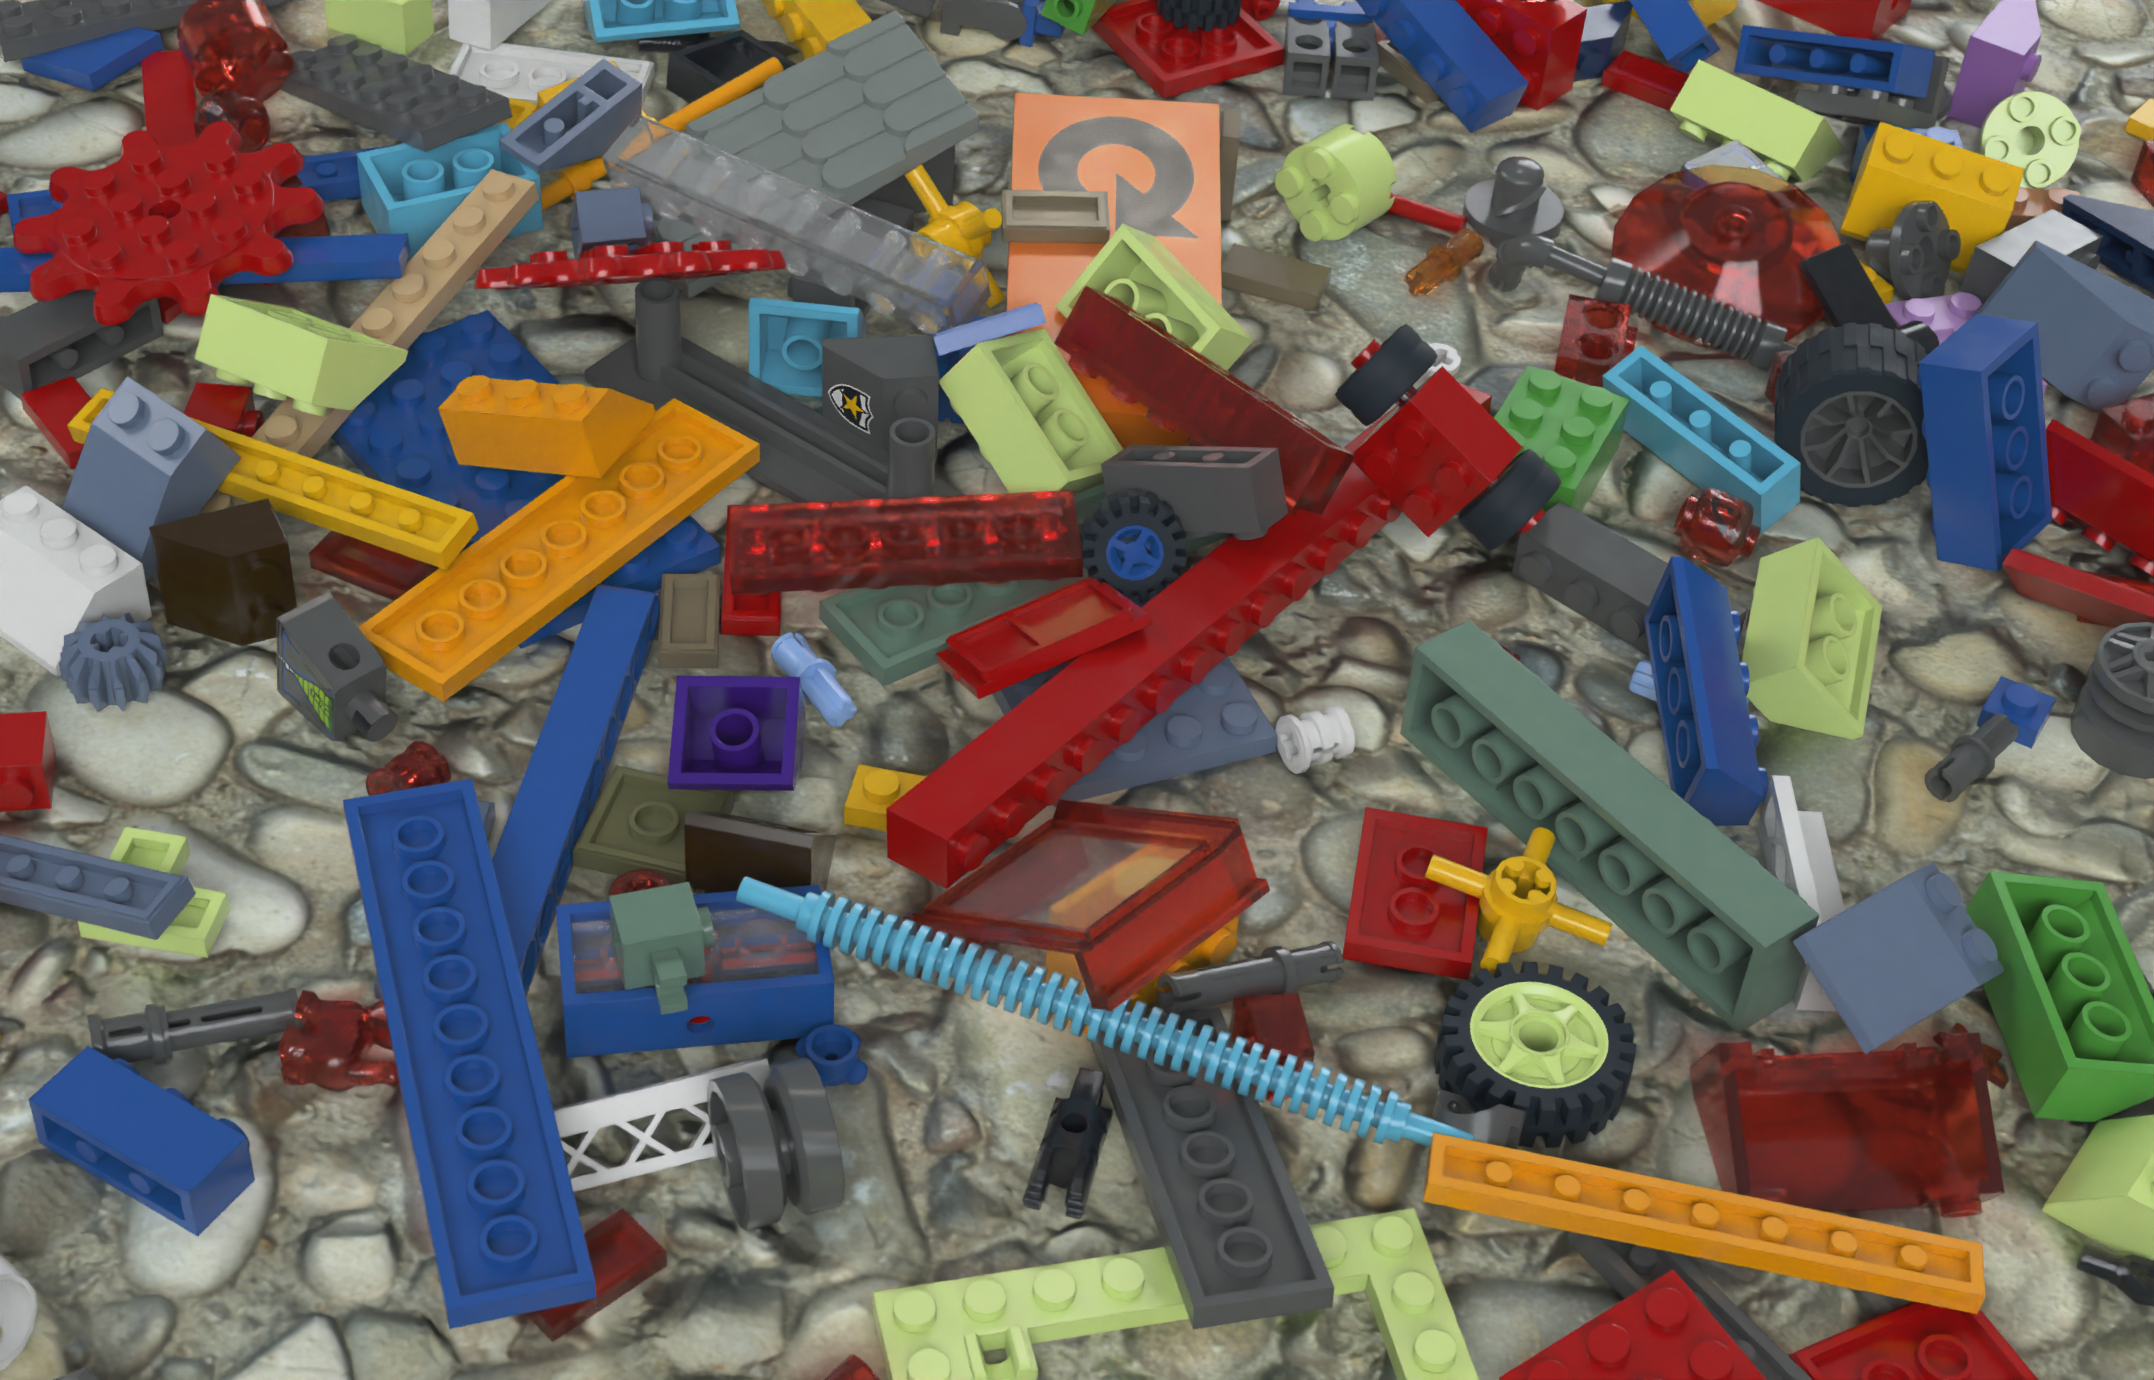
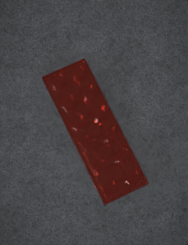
[729,490,1083,595]

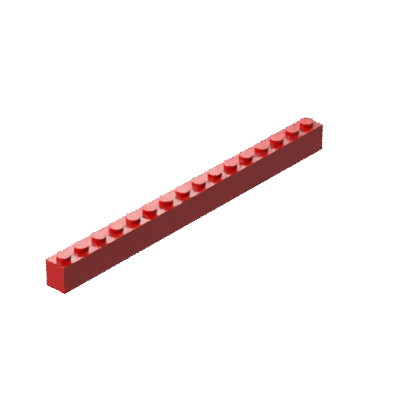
[886,383,1492,889]

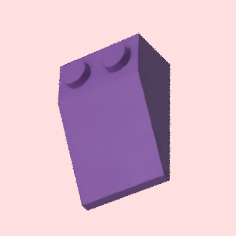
[1947,0,2042,129]

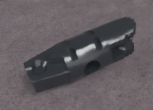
[1022,1068,1113,1219]

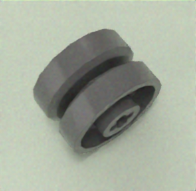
[707,1058,844,1230]

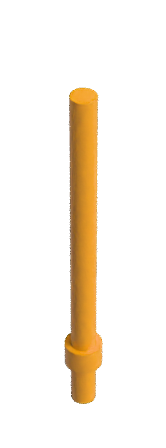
[541,57,783,211]

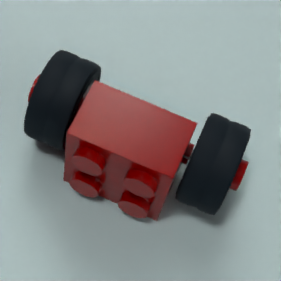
[1335,324,1562,551]

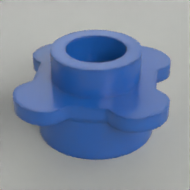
[796,1024,868,1088]

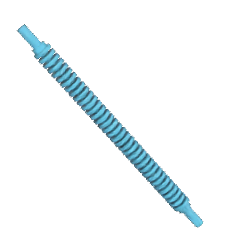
[736,876,1475,1147]

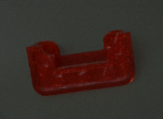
[1689,1032,2005,1218]

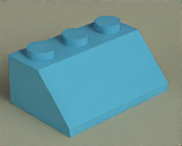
[582,0,740,43]

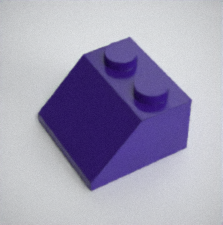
[667,676,806,791]

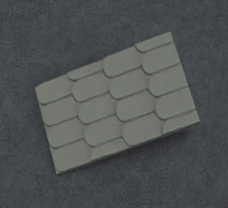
[615,10,979,299]

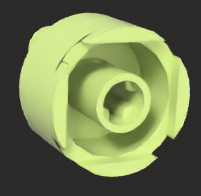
[1275,124,1397,242]

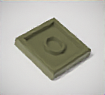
[573,765,734,893]

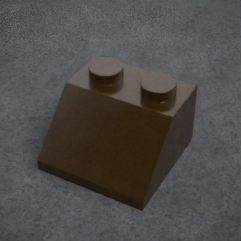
[149,498,297,646]
[684,811,836,894]

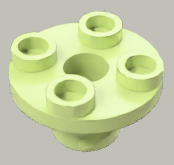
[1979,91,2081,189]

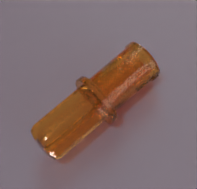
[1404,228,1484,297]

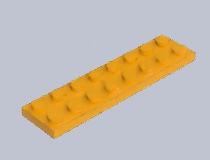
[358,398,760,703]

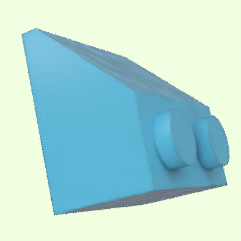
[748,297,865,397]

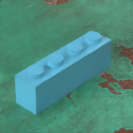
[1602,345,1801,534]

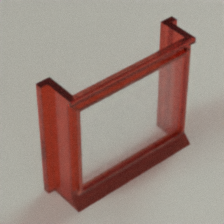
[902,799,1270,1011]

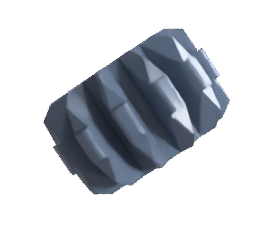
[59,613,168,712]

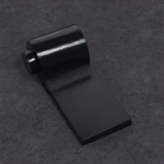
[1798,242,1939,355]

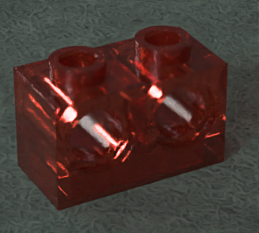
[1554,294,1638,388]

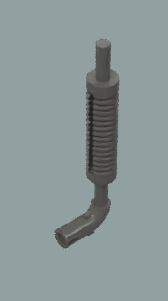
[1488,235,1797,371]

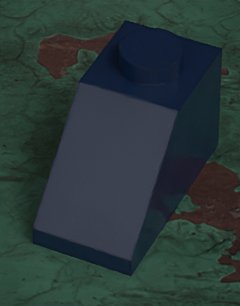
[1573,0,1633,82]

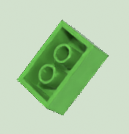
[1465,365,1630,512]

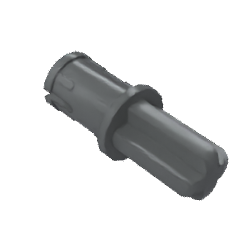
[1925,713,2019,802]

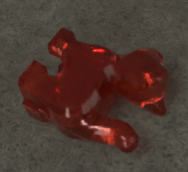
[279,990,400,1092]

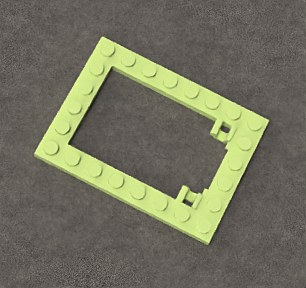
[872,1208,1479,1380]

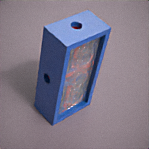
[556,885,834,1058]

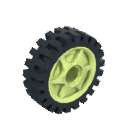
[1435,962,1636,1148]

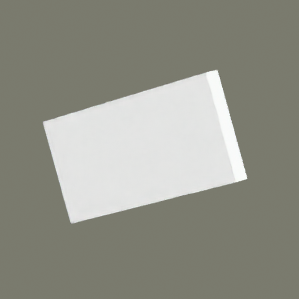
[448,43,654,106]

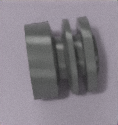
[2071,622,2154,779]

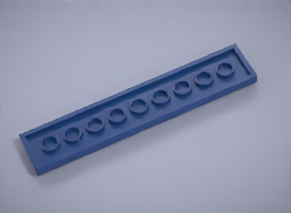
[343,779,596,1329]

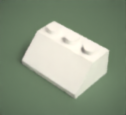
[0,485,152,677]

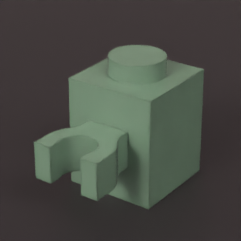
[609,882,715,1015]

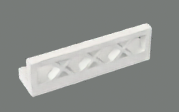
[1757,775,1845,1012]
[553,1058,769,1192]

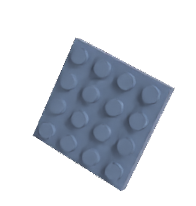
[993,591,1278,807]

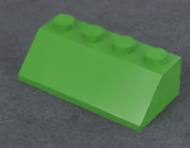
[1966,871,2154,1123]

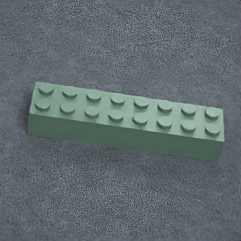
[1400,620,1820,1033]

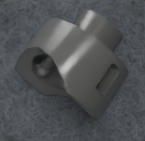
[1431,1089,1526,1149]

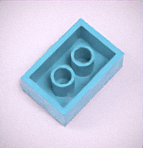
[356,122,543,260]

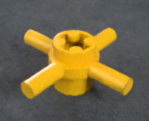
[905,164,1006,309]
[1425,827,1613,976]

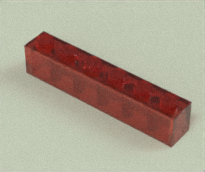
[1053,286,1356,516]

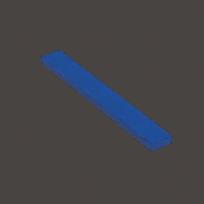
[0,233,411,293]

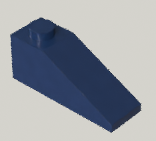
[2062,194,2154,294]

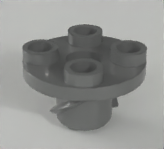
[1463,156,1564,249]
[1864,201,1961,301]

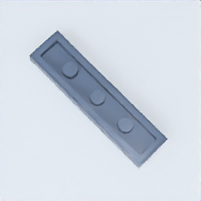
[0,834,196,940]

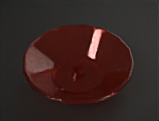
[1611,165,1842,350]

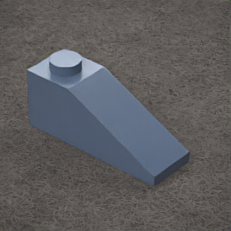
[499,58,642,174]

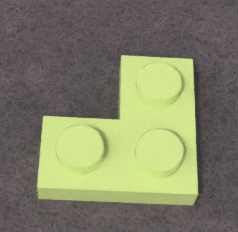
[78,827,230,958]

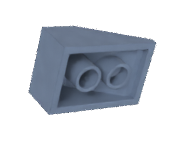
[1975,240,2154,418]
[62,376,241,583]
[1792,862,2005,1055]

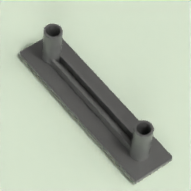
[585,277,987,565]

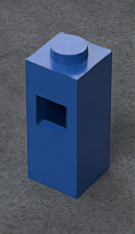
[1629,0,1720,73]

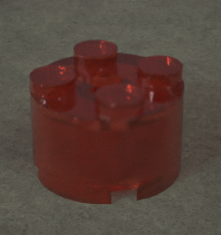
[177,0,294,113]

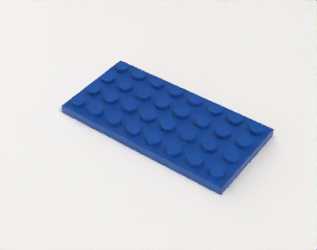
[331,310,721,649]

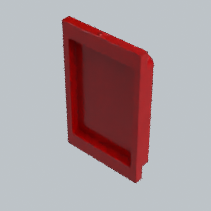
[936,578,1152,699]

